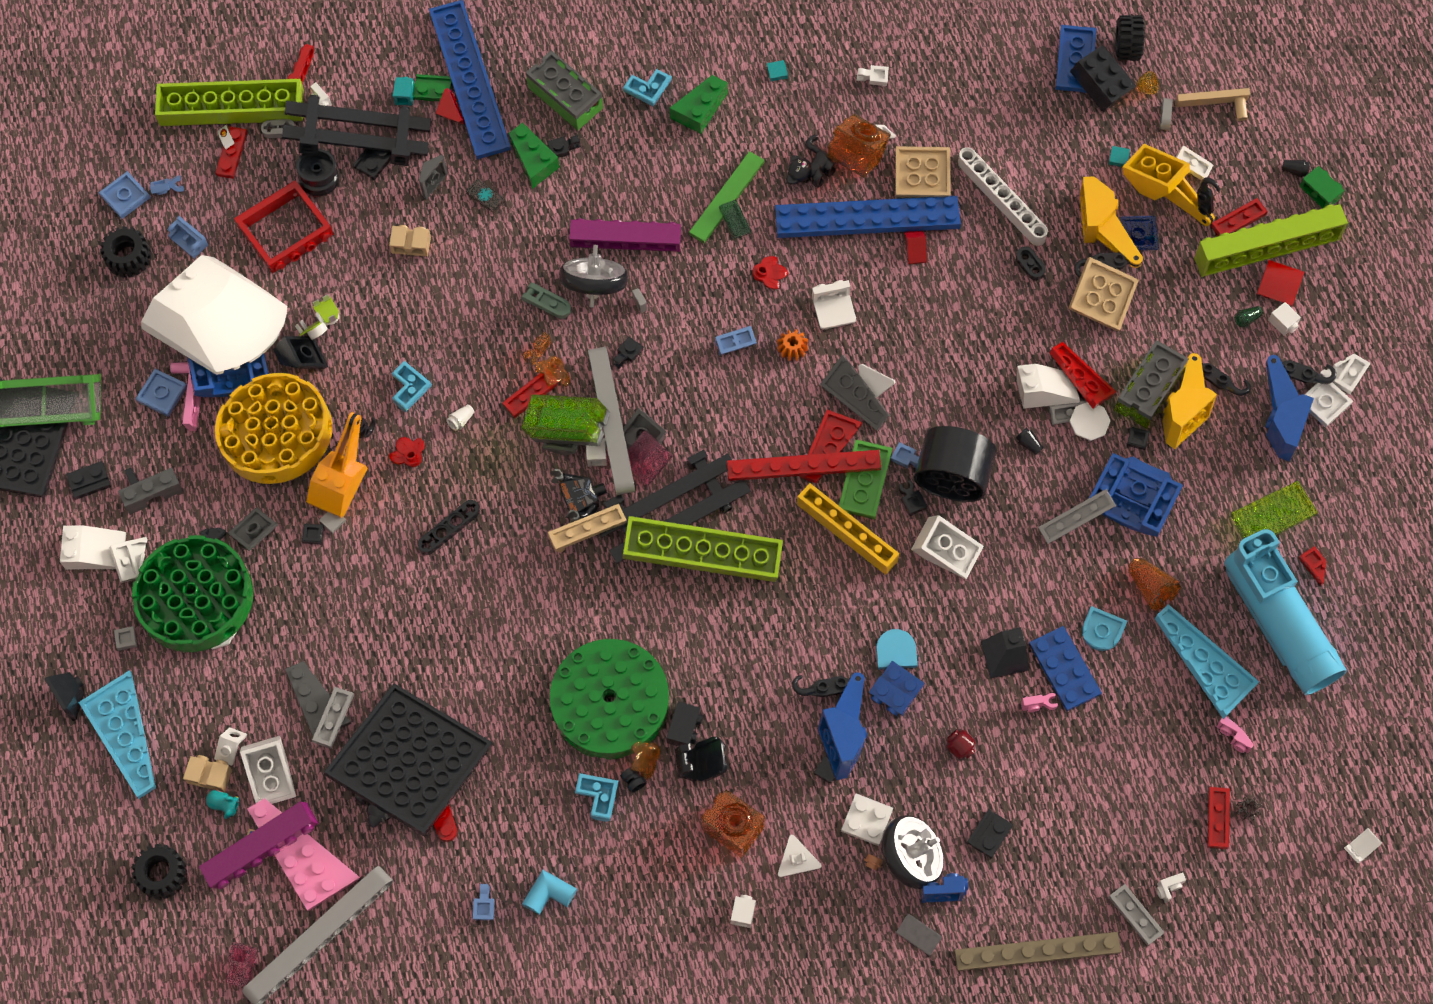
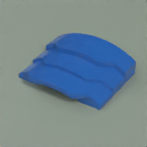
[187,354,269,397]
[1089,453,1183,537]

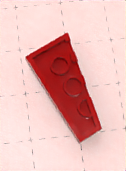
[1049,342,1117,409]
[799,410,862,484]

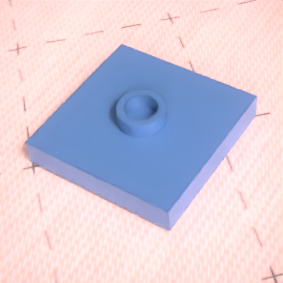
[99,171,151,219]
[135,369,187,417]

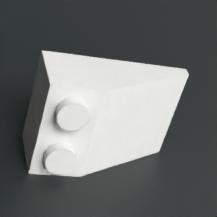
[1016,364,1080,409]
[911,515,984,579]
[60,525,126,570]
[240,736,296,804]

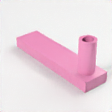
[170,362,201,431]

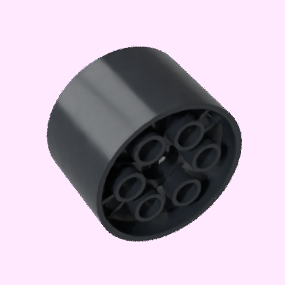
[914,426,997,502]

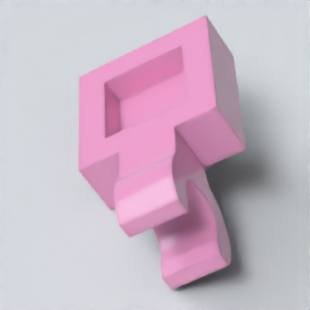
[1021,693,1058,712]

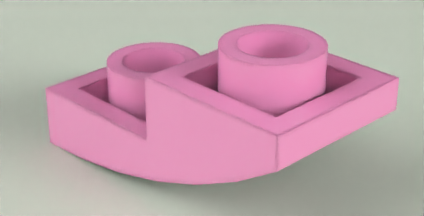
[1217,717,1253,753]

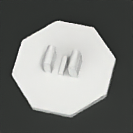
[1069,402,1110,441]

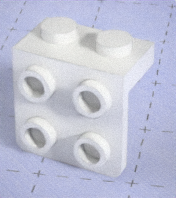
[812,280,856,330]

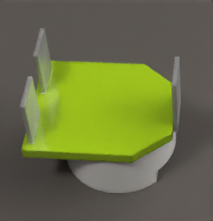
[312,294,339,326]
[295,312,327,340]

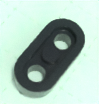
[1016,247,1046,280]

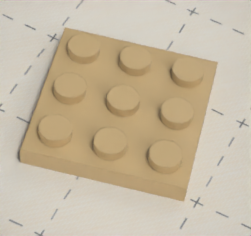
[895,146,951,198]
[1068,257,1139,331]

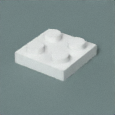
[1305,376,1353,427]
[841,794,893,846]

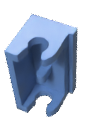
[167,216,208,258]
[714,326,757,356]

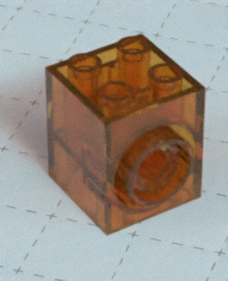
[827,113,891,178]
[701,789,766,858]

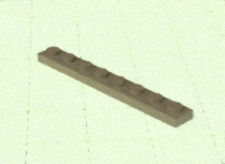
[954,932,1121,971]

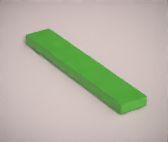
[689,151,765,244]

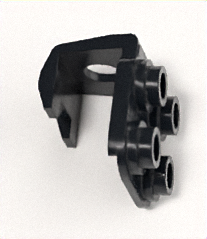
[675,737,728,782]

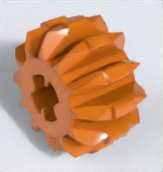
[777,329,808,361]

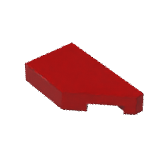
[1298,546,1327,586]

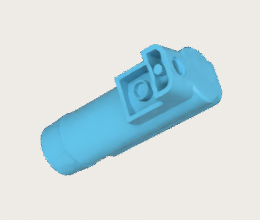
[1224,529,1347,695]

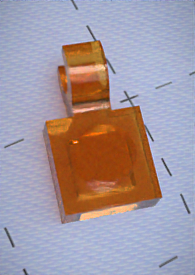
[523,332,551,365]

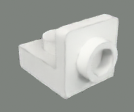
[310,82,332,106]
[1156,873,1186,903]

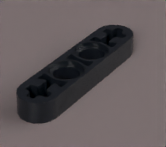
[418,500,480,555]

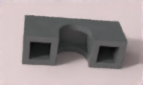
[118,467,183,515]

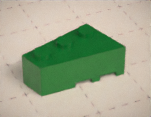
[669,75,728,134]
[509,122,560,189]

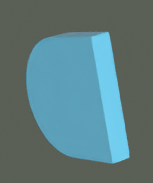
[1082,606,1127,651]
[876,629,918,670]

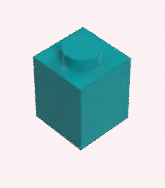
[393,77,415,106]

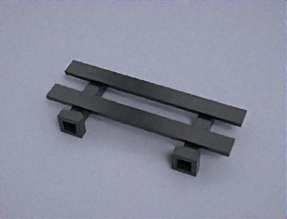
[282,95,431,166]
[599,450,751,564]

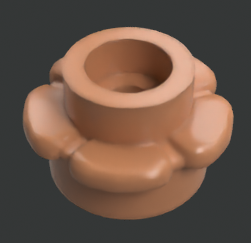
[864,853,883,871]

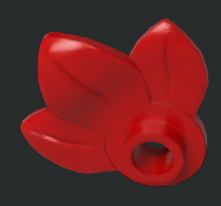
[752,256,788,289]
[388,437,425,467]

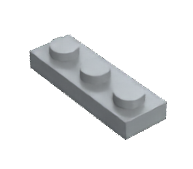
[312,687,354,749]
[1108,884,1165,946]

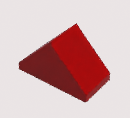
[435,88,465,125]
[904,231,927,264]

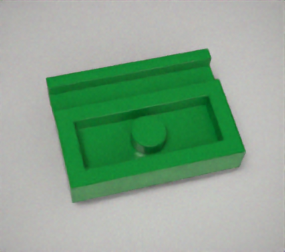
[413,74,452,102]

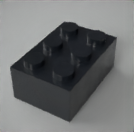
[1070,45,1137,113]

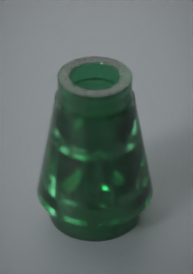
[1234,306,1263,327]

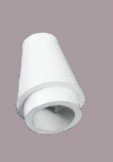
[446,404,475,431]

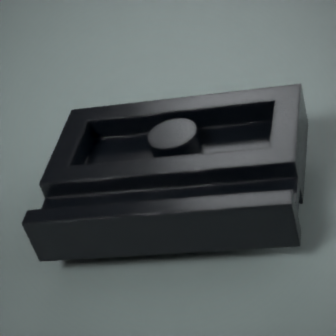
[353,149,392,180]
[66,461,112,500]
[967,809,1013,859]

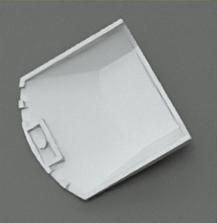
[141,255,287,375]

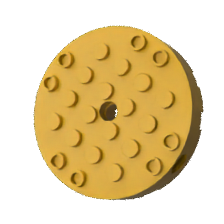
[215,373,332,484]

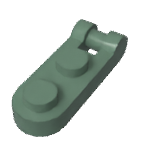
[521,282,571,319]

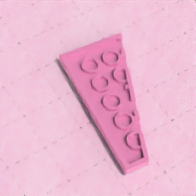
[247,798,361,911]

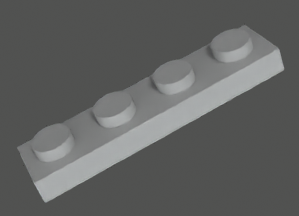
[1038,489,1116,544]

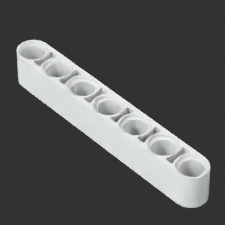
[958,147,1048,246]

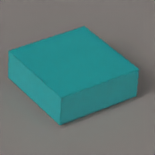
[767,60,788,82]
[1109,146,1130,167]

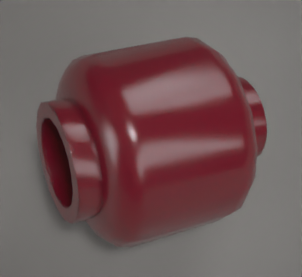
[946,729,976,759]

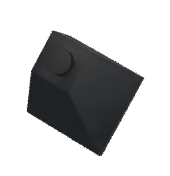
[273,336,328,369]
[981,627,1029,679]
[44,672,84,721]

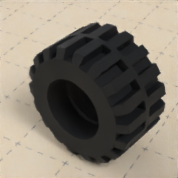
[1115,15,1145,61]
[100,226,151,278]
[131,844,187,899]

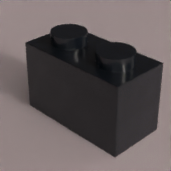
[666,701,704,747]

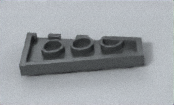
[820,355,890,431]
[285,661,352,736]

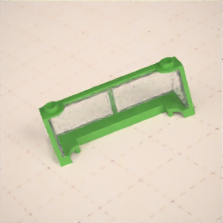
[0,374,101,427]

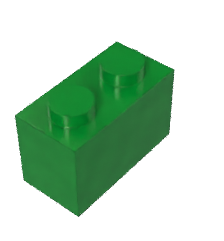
[1299,166,1345,209]

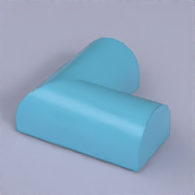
[623,69,672,107]
[391,361,432,412]
[575,773,619,822]
[522,870,578,915]

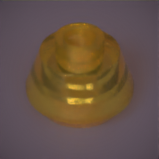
[1137,71,1159,95]

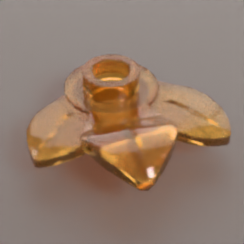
[535,356,570,387]
[631,741,660,780]

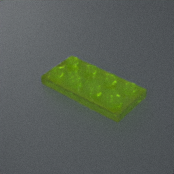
[1230,481,1318,538]

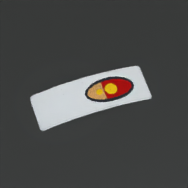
[218,125,234,149]

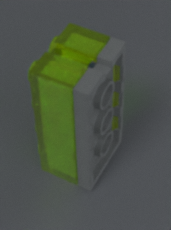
[1114,340,1189,429]
[521,394,610,446]

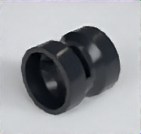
[620,765,647,793]

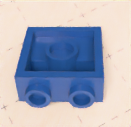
[869,661,925,716]
[921,873,968,903]

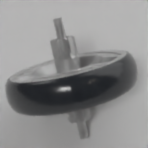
[559,245,628,307]
[881,815,944,889]

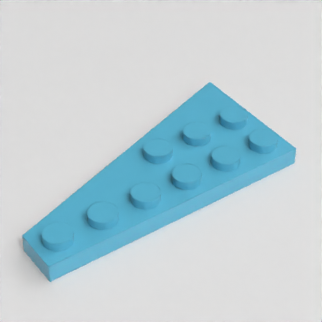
[1155,604,1259,719]
[78,670,156,799]

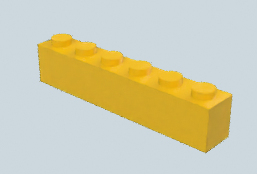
[797,483,899,575]

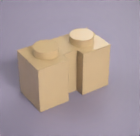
[389,225,431,257]
[183,755,232,792]

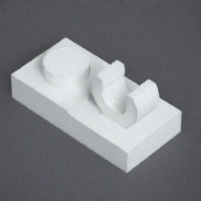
[1176,146,1213,180]

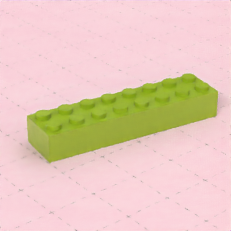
[155,79,304,126]
[1194,204,1348,277]
[622,516,783,582]

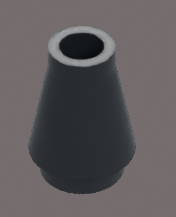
[1282,159,1310,178]
[1016,427,1044,455]

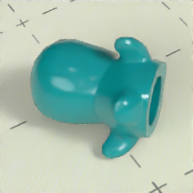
[206,789,239,819]

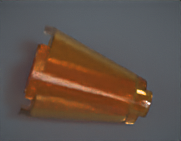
[1128,558,1181,611]

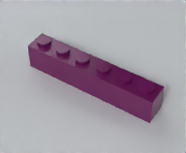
[569,218,681,252]
[199,801,319,889]

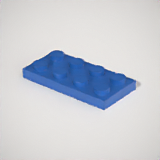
[1055,25,1097,93]
[1029,626,1102,712]

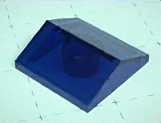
[1118,216,1159,250]

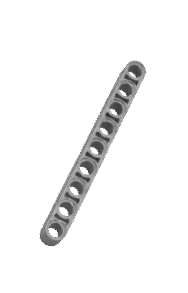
[588,347,635,495]
[242,866,393,1004]

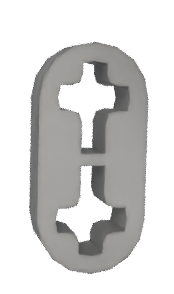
[1160,98,1173,131]
[261,119,295,138]

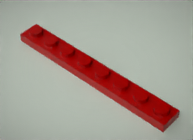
[727,450,881,481]

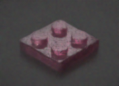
[628,431,673,485]

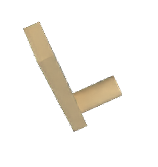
[1175,88,1250,121]
[548,504,627,552]

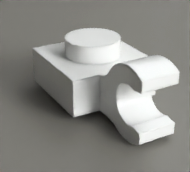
[857,65,889,86]

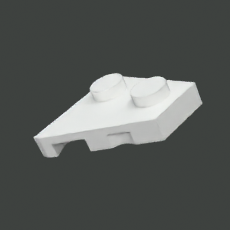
[1320,354,1370,395]
[109,537,148,583]

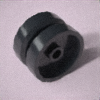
[296,149,339,196]

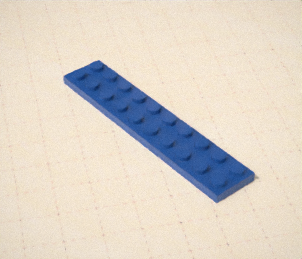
[429,0,511,159]
[775,196,961,238]

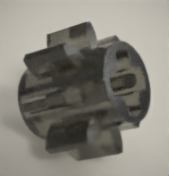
[1236,796,1262,823]

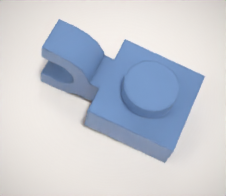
[150,175,184,195]
[891,442,919,468]
[473,884,495,920]

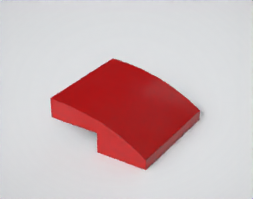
[1257,260,1304,306]

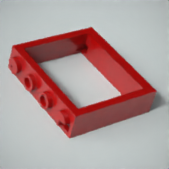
[234,180,334,274]

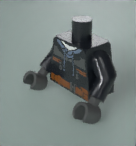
[550,469,607,523]

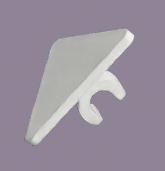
[858,364,895,398]
[778,835,821,877]

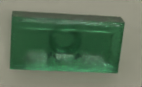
[719,200,752,239]

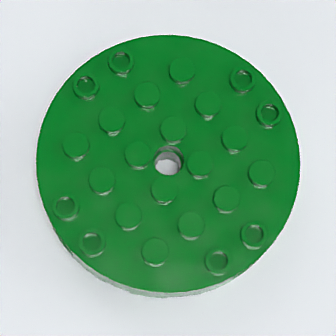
[132,535,253,652]
[550,639,669,759]

